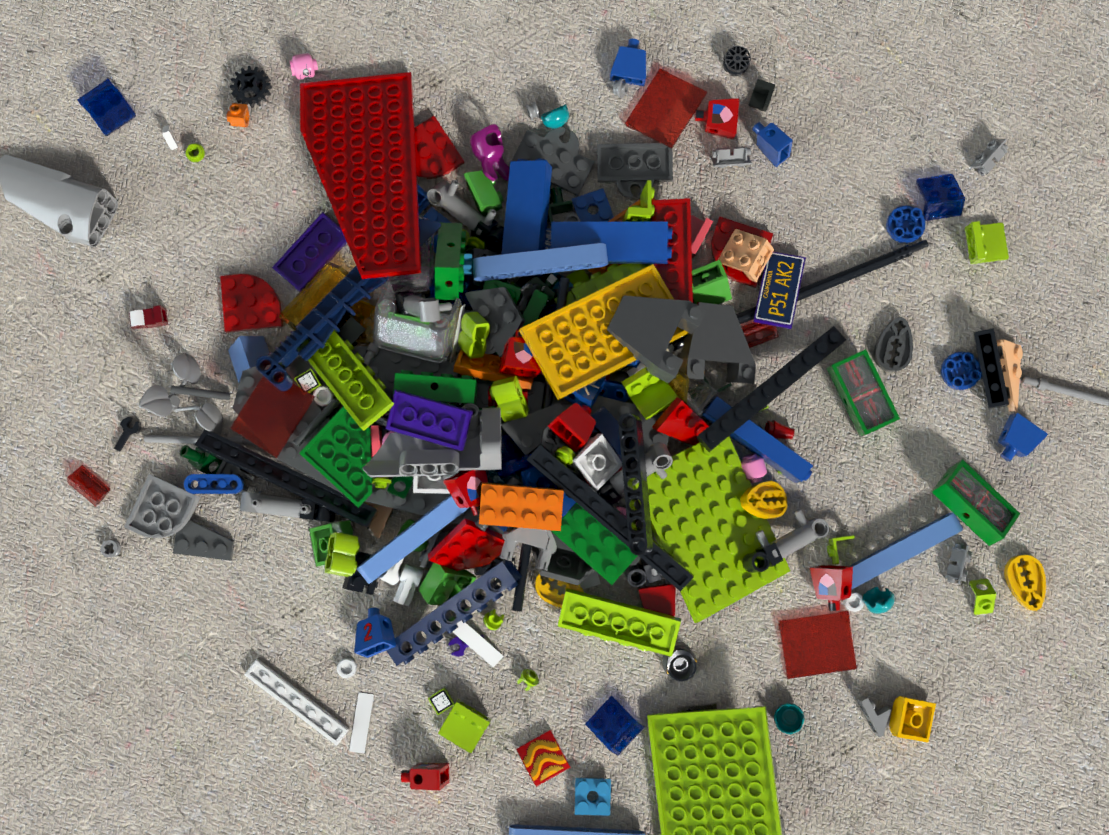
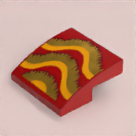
[516,730,571,787]

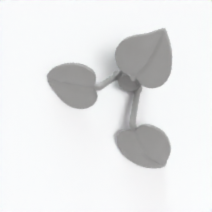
[138,353,223,435]

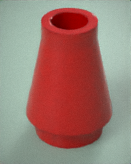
[764,420,795,440]

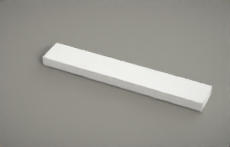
[244,658,350,746]

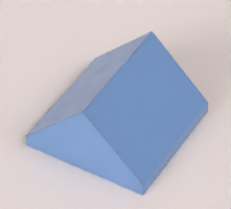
[228,336,270,383]

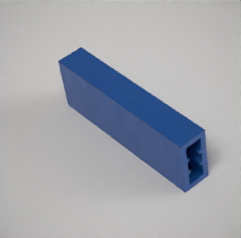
[501,158,552,277]
[551,222,672,264]
[701,397,813,483]

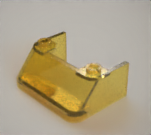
[279,262,348,331]

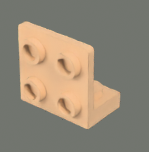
[718,229,774,282]

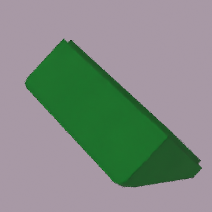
[522,290,549,327]

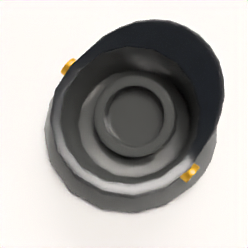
[662,645,697,682]

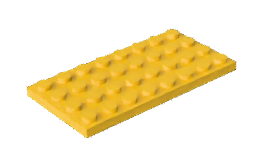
[519,264,689,400]

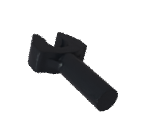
[114,417,141,452]

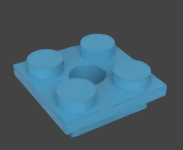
[575,777,611,816]

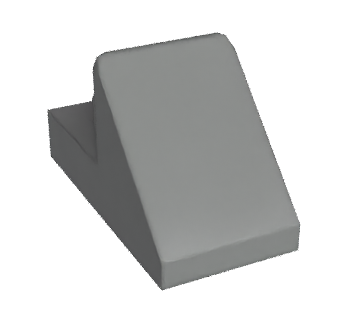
[857,696,891,737]

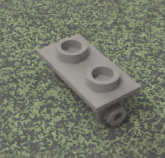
[970,139,1008,176]
[711,146,752,168]
[946,544,973,585]

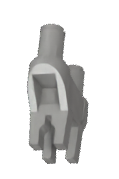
[499,527,557,571]

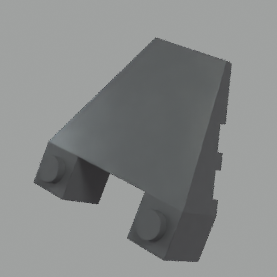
[607,296,707,383]
[675,302,756,384]

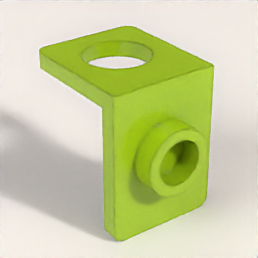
[827,535,855,565]
[969,579,996,615]

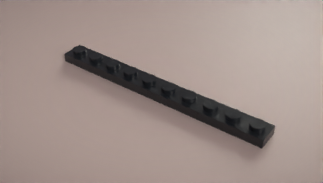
[696,326,846,452]
[195,429,378,528]
[527,443,694,591]

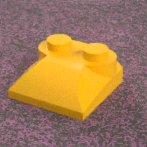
[889,696,936,743]

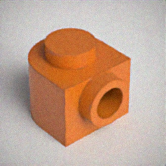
[227,103,249,128]

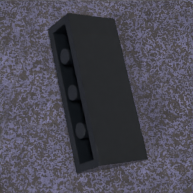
[973,328,1009,409]

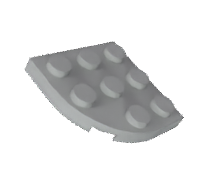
[124,474,200,538]

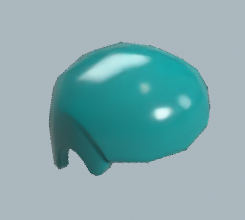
[541,104,569,129]
[862,587,895,614]
[774,703,805,735]

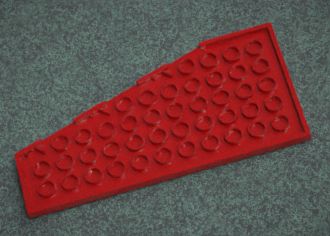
[300,72,421,279]

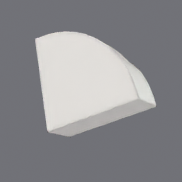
[162,125,178,150]

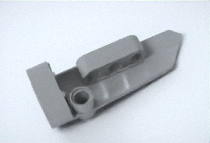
[0,154,118,247]
[362,404,502,477]

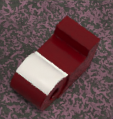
[129,305,168,329]

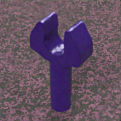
[448,634,485,657]

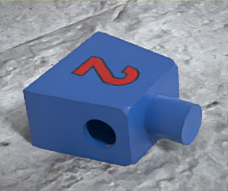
[354,607,396,658]

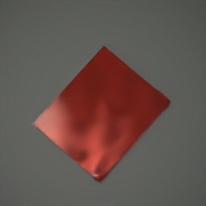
[624,68,707,148]
[230,368,315,458]
[778,611,857,679]

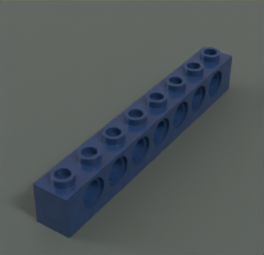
[386,560,522,666]

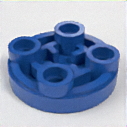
[886,205,925,244]
[941,352,982,390]

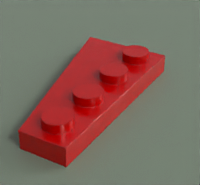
[652,397,709,445]

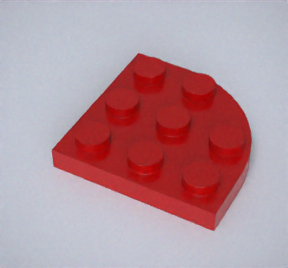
[415,116,465,179]
[711,216,773,288]
[220,274,283,333]
[428,518,505,571]

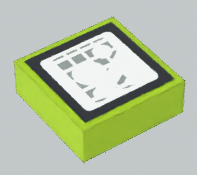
[294,369,322,396]
[428,687,455,715]

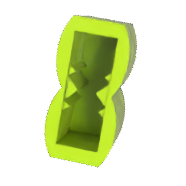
[458,312,490,359]
[490,376,529,422]
[325,532,360,577]

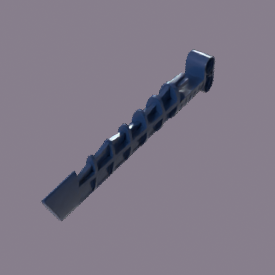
[256,218,441,391]

